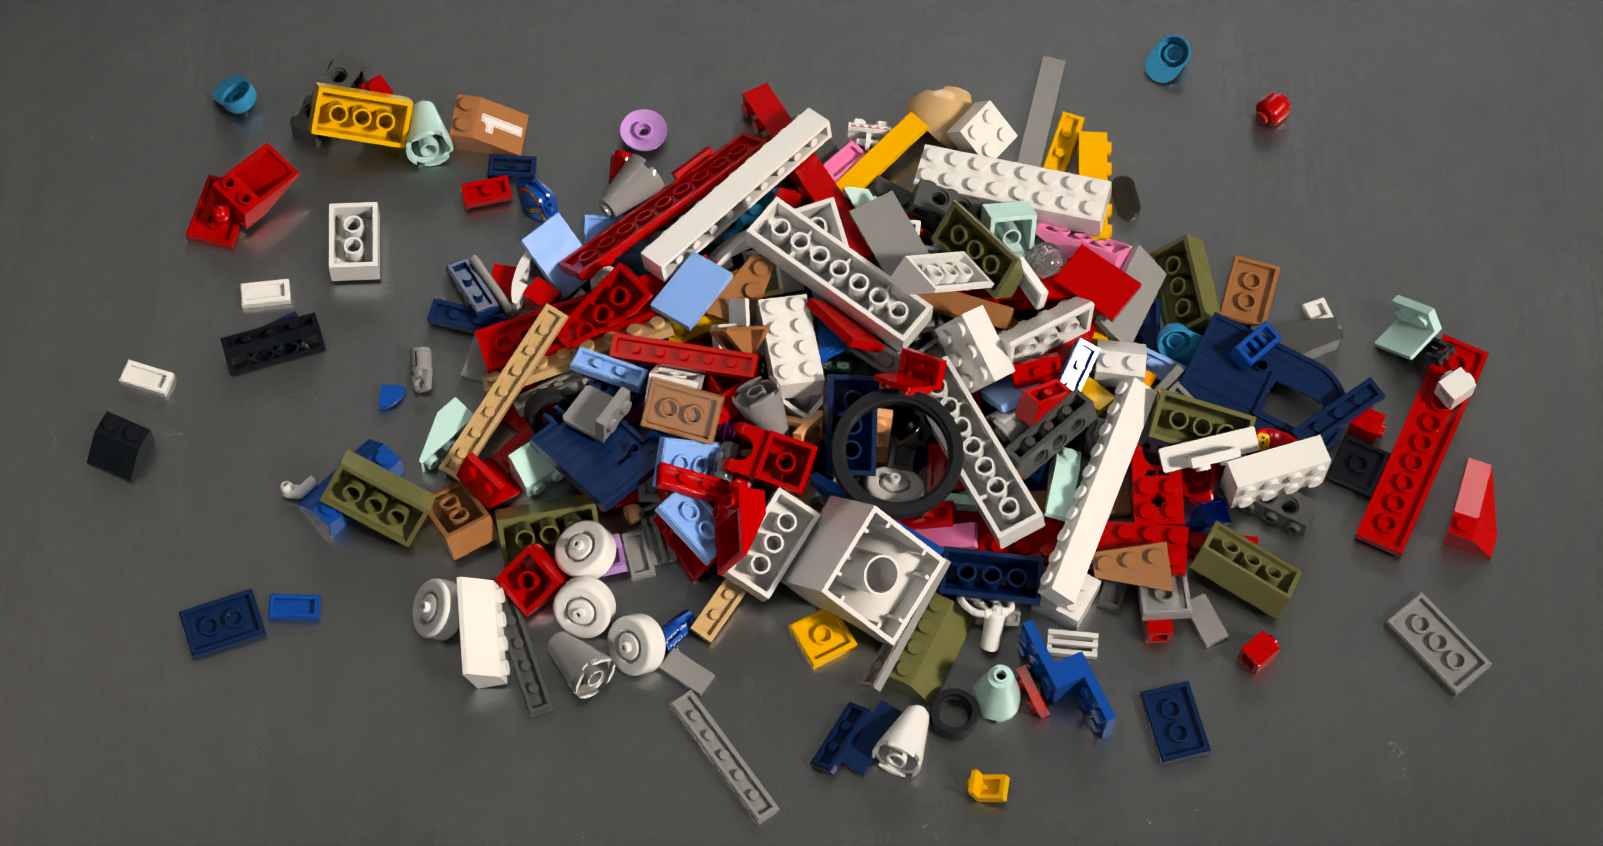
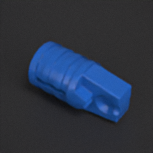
[661,609,696,652]

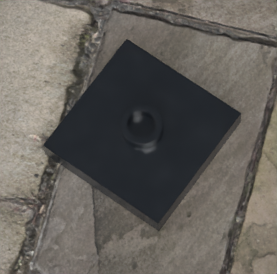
[1326,434,1391,497]

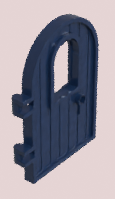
[1180,312,1345,456]
[530,364,687,513]

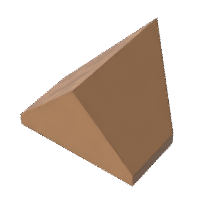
[709,325,771,354]

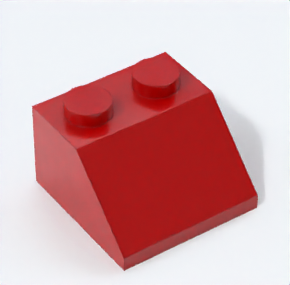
[494,544,570,617]

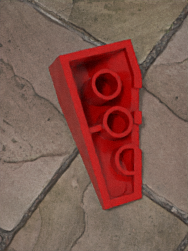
[556,262,653,350]
[1442,458,1497,560]

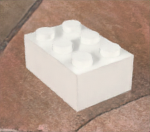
[329,202,380,281]
[935,305,1015,394]

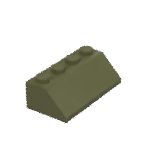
[931,200,1024,299]
[1149,234,1221,336]
[1148,389,1257,459]
[319,449,436,548]
[494,494,599,567]
[1190,520,1302,619]
[886,593,974,707]

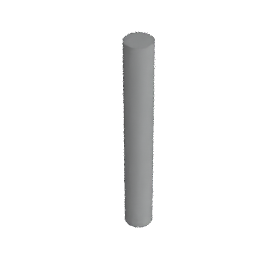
[469,255,516,315]

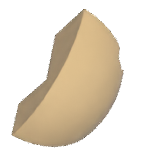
[905,86,972,149]

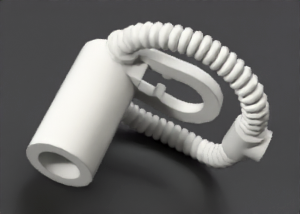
[956,596,1015,652]

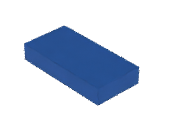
[268,594,321,622]

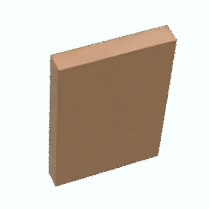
[1220,255,1281,328]
[640,376,725,445]

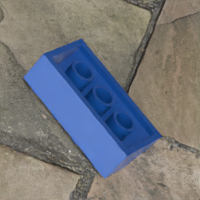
[297,439,404,538]

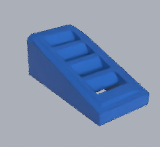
[1228,321,1282,372]

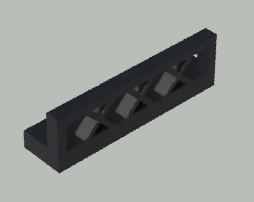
[220,312,326,375]

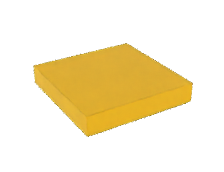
[789,609,858,670]

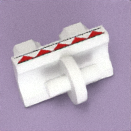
[847,118,891,153]

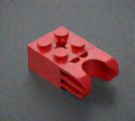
[720,422,819,499]
[1129,444,1185,526]

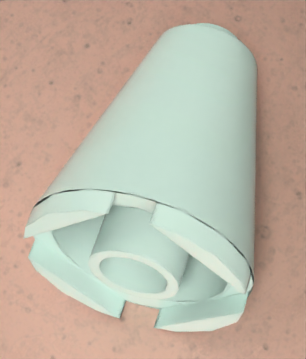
[405,101,453,167]
[971,665,1022,722]

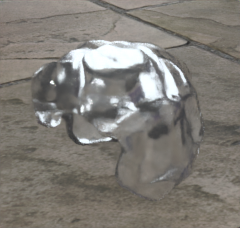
[1022,242,1068,279]

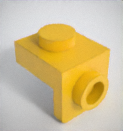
[967,769,1010,802]

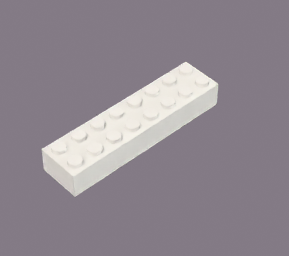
[913,144,1111,236]
[746,197,933,353]
[923,356,1045,549]

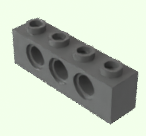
[290,53,366,147]
[907,179,985,225]
[1004,388,1097,480]
[1215,468,1319,536]

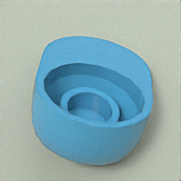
[1145,35,1192,83]
[212,75,257,114]
[1156,322,1202,366]

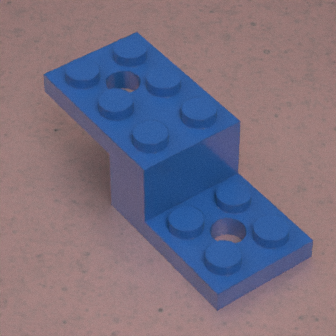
[1017,619,1117,739]

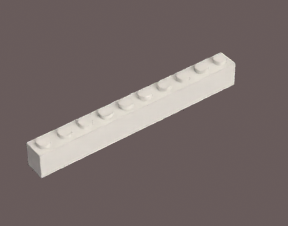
[641,108,832,282]
[1038,377,1157,607]

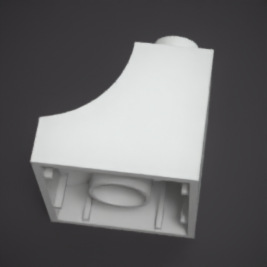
[780,495,946,646]

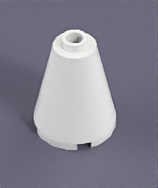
[872,705,930,777]

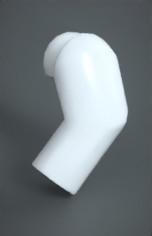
[280,476,319,499]

